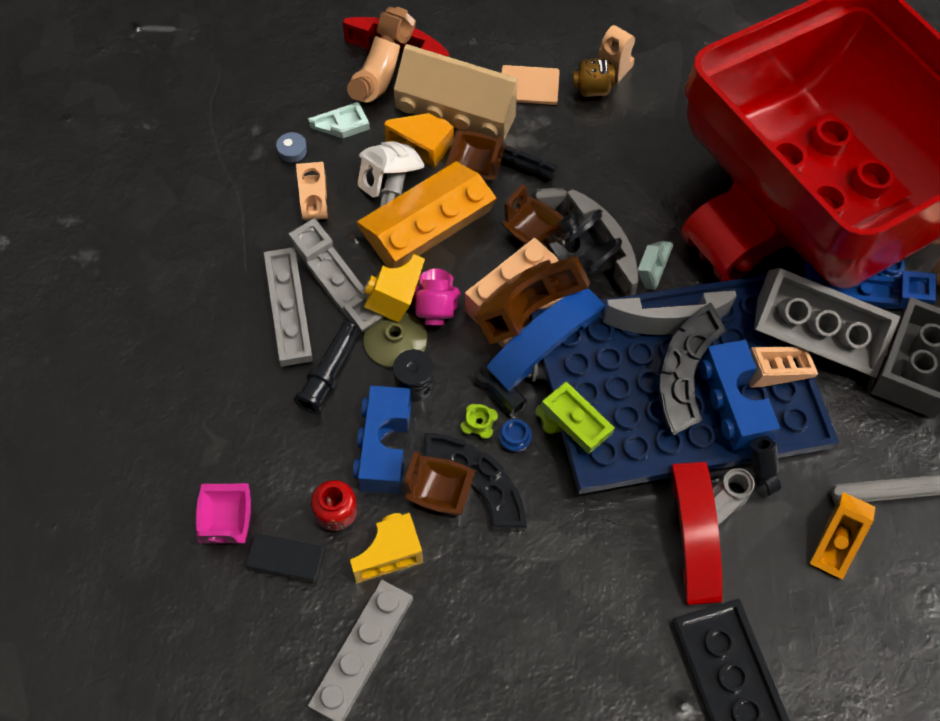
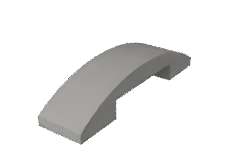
[566,189,638,296]
[289,218,385,332]
[602,291,737,335]

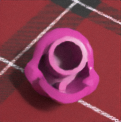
[413,268,461,325]

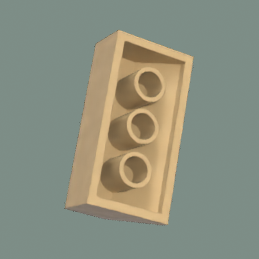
[394,44,518,140]

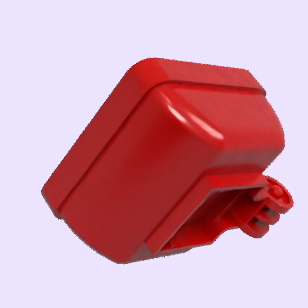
[680,0,940,289]

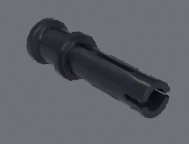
[294,321,361,414]

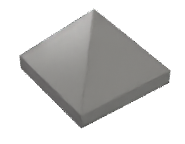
[533,188,567,210]

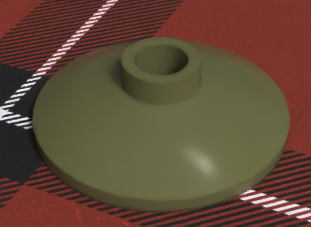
[363,312,427,369]

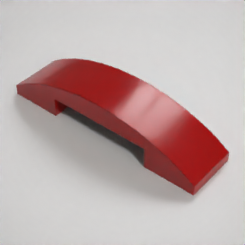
[342,17,449,57]
[671,462,723,605]

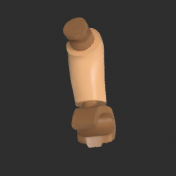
[347,6,416,103]

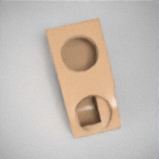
[598,25,635,83]
[296,162,328,221]

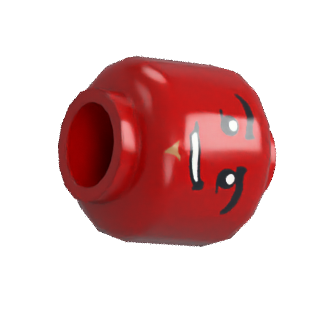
[311,480,358,531]

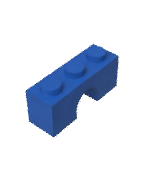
[699,340,781,451]
[353,385,411,494]

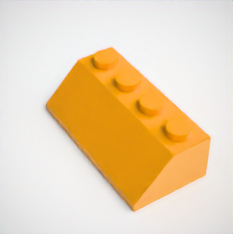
[356,161,497,268]

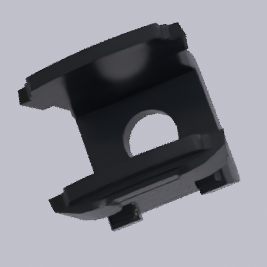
[543,209,622,274]

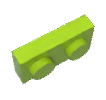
[541,381,615,454]

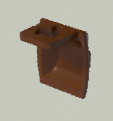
[445,130,506,180]
[502,184,564,248]
[404,451,476,515]

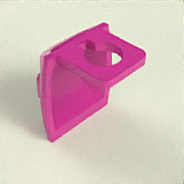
[196,483,251,544]

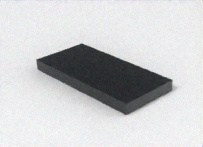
[671,598,790,721]

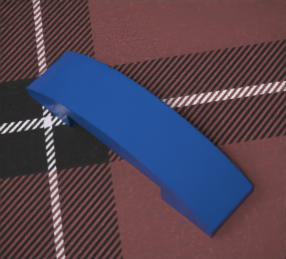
[804,262,936,309]
[487,288,605,392]

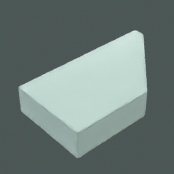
[308,102,370,139]
[638,241,673,290]

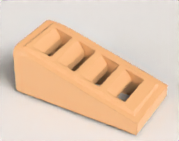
[749,347,818,388]

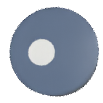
[276,132,307,163]

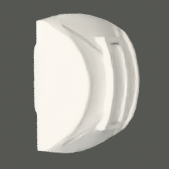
[358,141,424,197]

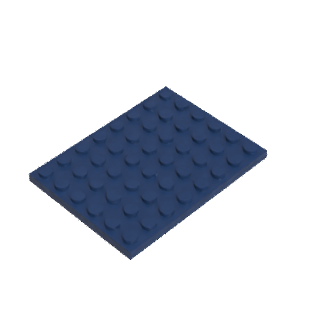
[529,275,839,494]

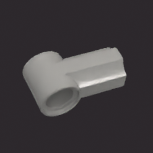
[713,468,755,525]

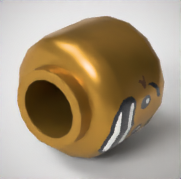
[573,58,615,97]

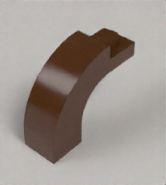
[475,255,590,345]

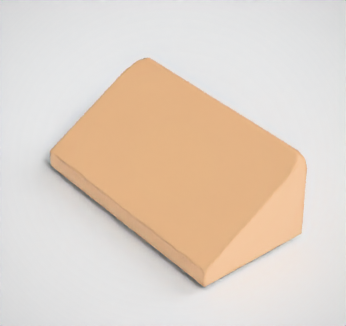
[501,65,560,105]

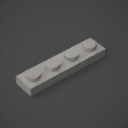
[264,247,313,367]
[308,580,413,721]

